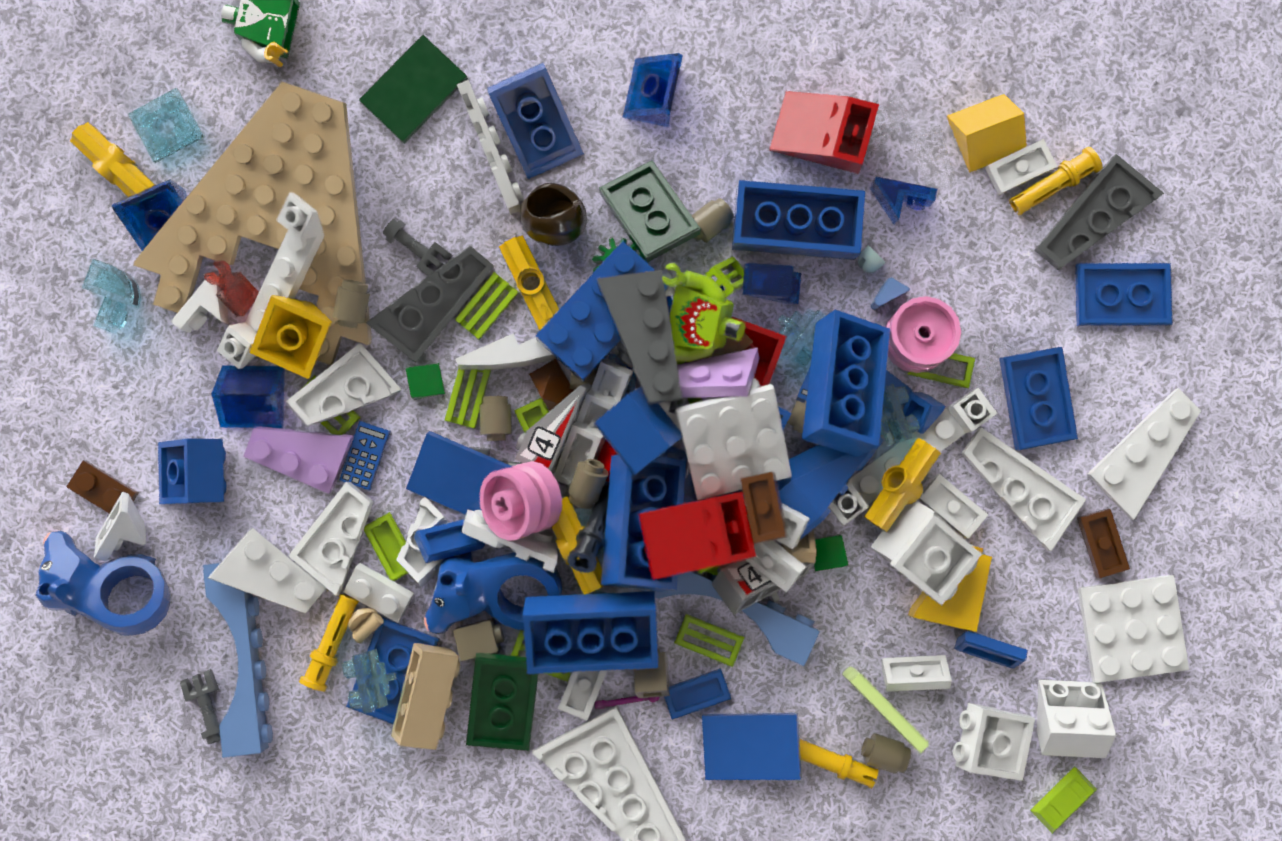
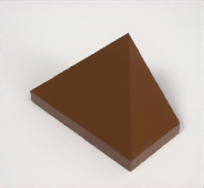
[529,359,574,411]

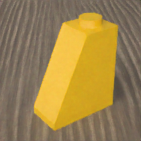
[908,546,992,632]

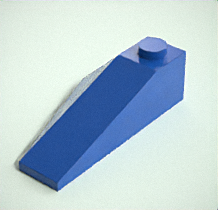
[777,436,884,540]

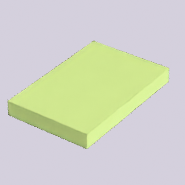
[842,666,929,753]

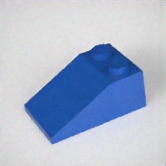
[487,63,584,179]

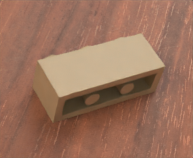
[391,643,460,750]

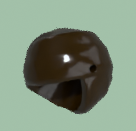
[520,183,587,246]

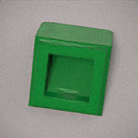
[406,363,445,400]
[814,534,848,571]

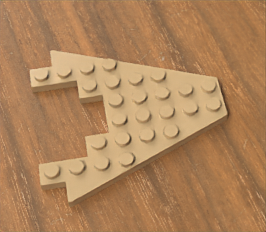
[133,82,372,365]

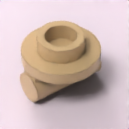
[348,608,384,644]

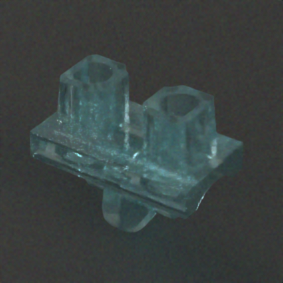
[777,309,826,366]
[880,384,920,446]
[342,649,397,714]

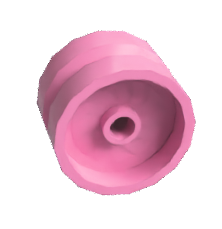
[885,296,961,373]
[480,461,562,541]

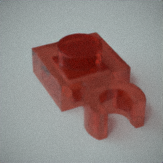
[204,260,259,317]

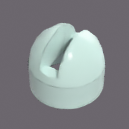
[858,245,885,273]

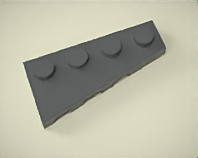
[1034,154,1165,270]
[365,246,494,363]
[597,270,682,405]

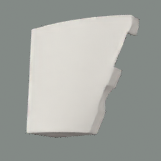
[397,497,449,587]

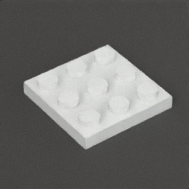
[676,384,792,500]
[1078,575,1189,683]

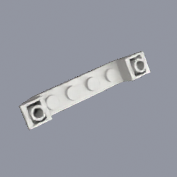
[217,193,324,369]
[829,388,997,526]

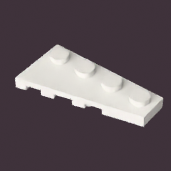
[457,80,524,215]
[1087,388,1201,520]
[961,427,1086,551]

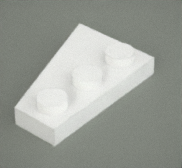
[286,343,402,427]
[208,528,326,613]

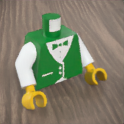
[221,0,300,67]

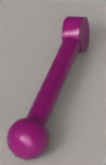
[594,696,660,710]

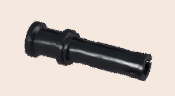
[567,485,609,573]

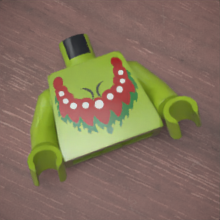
[662,263,745,362]

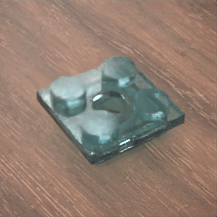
[128,87,204,163]

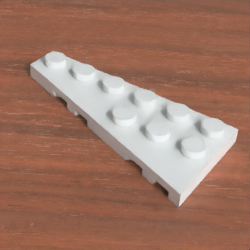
[532,706,687,841]

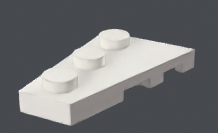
[288,482,374,596]
[461,509,558,572]

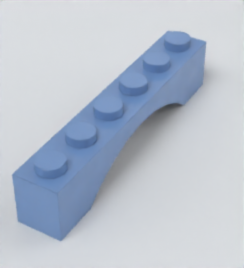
[203,563,273,758]
[641,570,820,666]

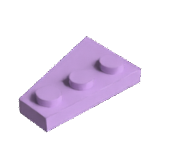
[677,348,759,398]
[243,426,354,494]

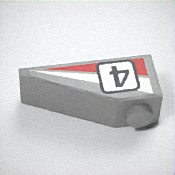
[515,383,592,474]
[712,559,816,615]

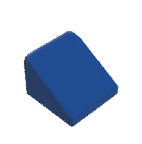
[899,391,946,434]

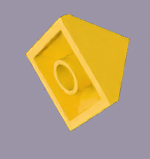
[946,94,1027,173]
[249,295,332,379]

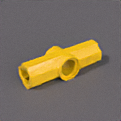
[70,122,158,206]
[499,235,559,331]
[864,438,941,532]
[552,496,605,594]

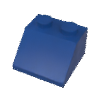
[158,439,227,505]

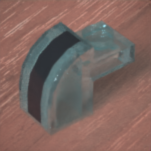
[82,259,141,334]

